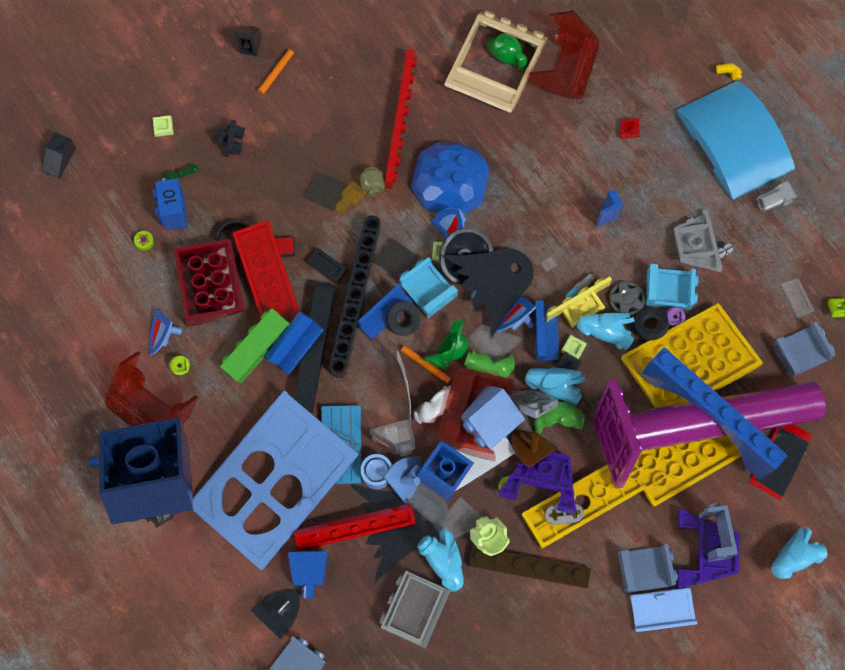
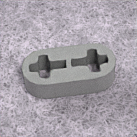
[545,504,583,525]

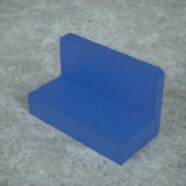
[596,189,623,227]

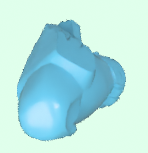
[577,313,635,350]
[525,367,585,406]
[771,527,827,579]
[417,529,464,592]

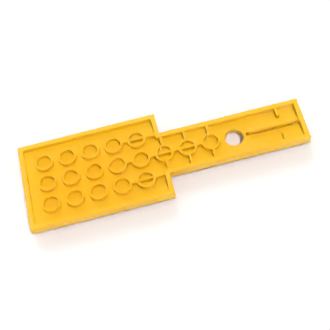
[521,391,741,549]

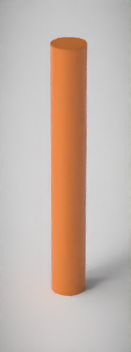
[258,49,294,95]
[401,345,451,384]

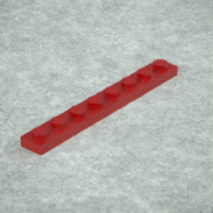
[385,49,417,189]

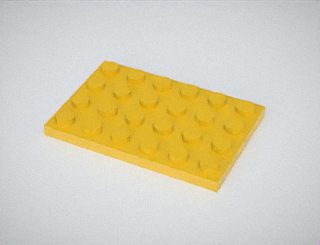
[621,303,763,408]

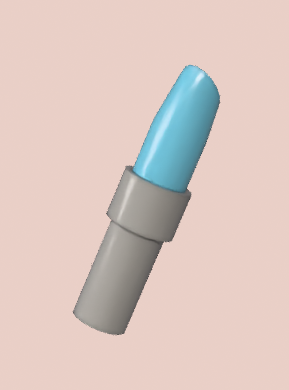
[566,274,595,298]

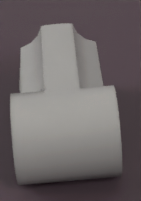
[757,181,798,212]

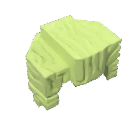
[470,516,509,556]

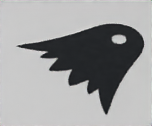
[442,249,533,338]
[351,484,446,582]

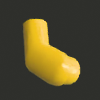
[716,63,742,81]

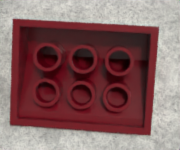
[174,239,244,327]

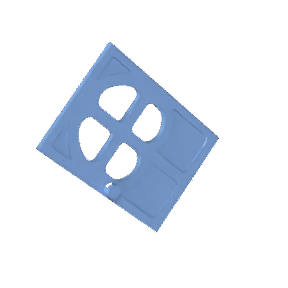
[193,390,359,571]

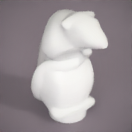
[411,386,459,424]

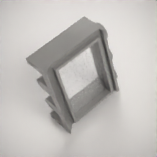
[379,571,451,649]

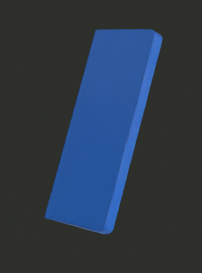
[358,284,413,341]
[534,301,559,361]
[265,311,323,375]

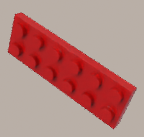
[233,220,300,323]

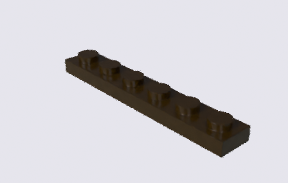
[468,546,591,589]

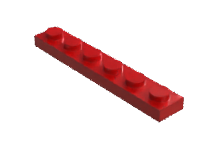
[294,503,416,551]

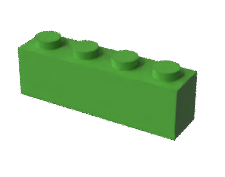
[220,308,290,383]

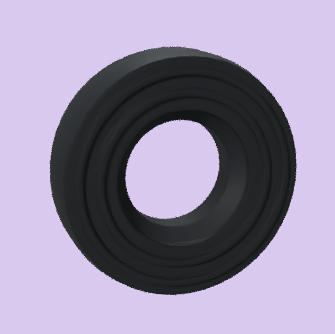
[386,301,421,336]
[634,308,669,340]

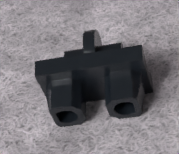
[213,119,245,157]

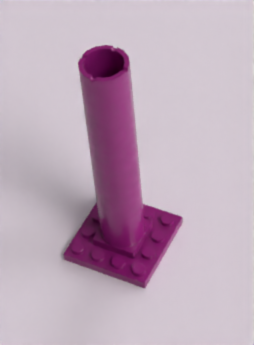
[592,380,826,489]

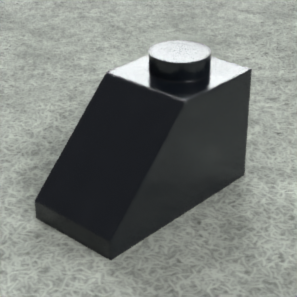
[236,26,262,56]
[42,132,76,179]

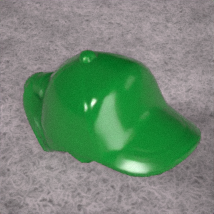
[487,33,528,73]
[423,320,469,369]

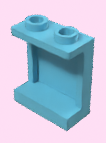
[399,257,458,319]
[645,264,699,310]

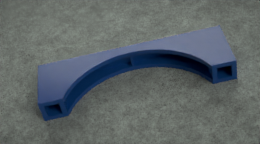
[640,347,788,480]

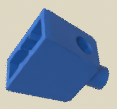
[288,551,328,599]

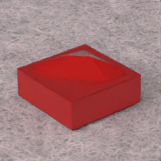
[621,118,641,139]

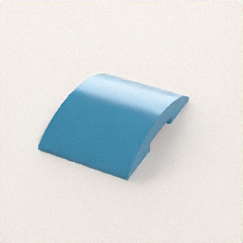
[676,80,795,200]

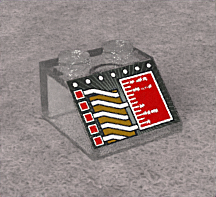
[370,419,415,456]

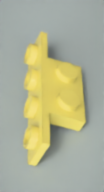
[544,277,612,328]

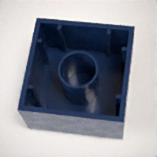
[99,417,193,525]

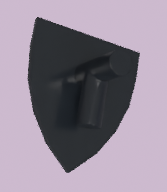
[252,590,300,639]

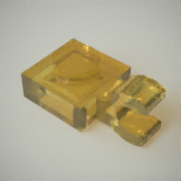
[336,181,367,215]

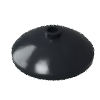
[439,228,493,285]

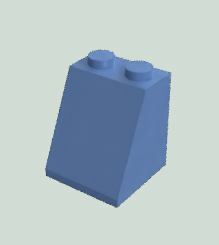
[461,386,525,450]

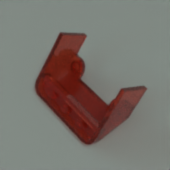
[529,10,599,100]
[105,351,198,426]
[438,368,515,462]

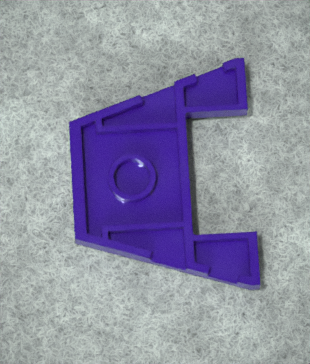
[499,452,576,515]
[677,510,739,589]

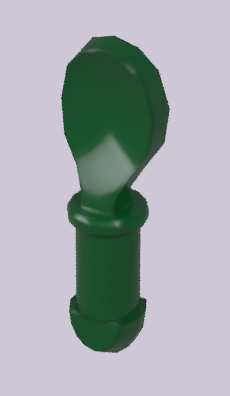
[161,165,198,181]

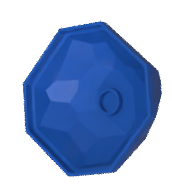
[410,141,490,215]

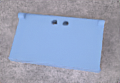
[630,587,697,632]

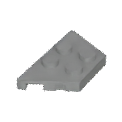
[673,210,722,272]
[508,390,558,418]

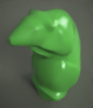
[464,350,515,380]
[534,402,585,434]

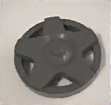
[609,282,645,316]

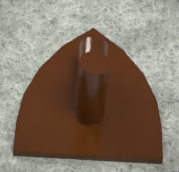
[511,430,557,468]

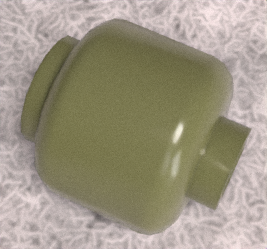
[360,167,385,196]

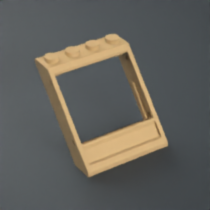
[444,10,547,113]

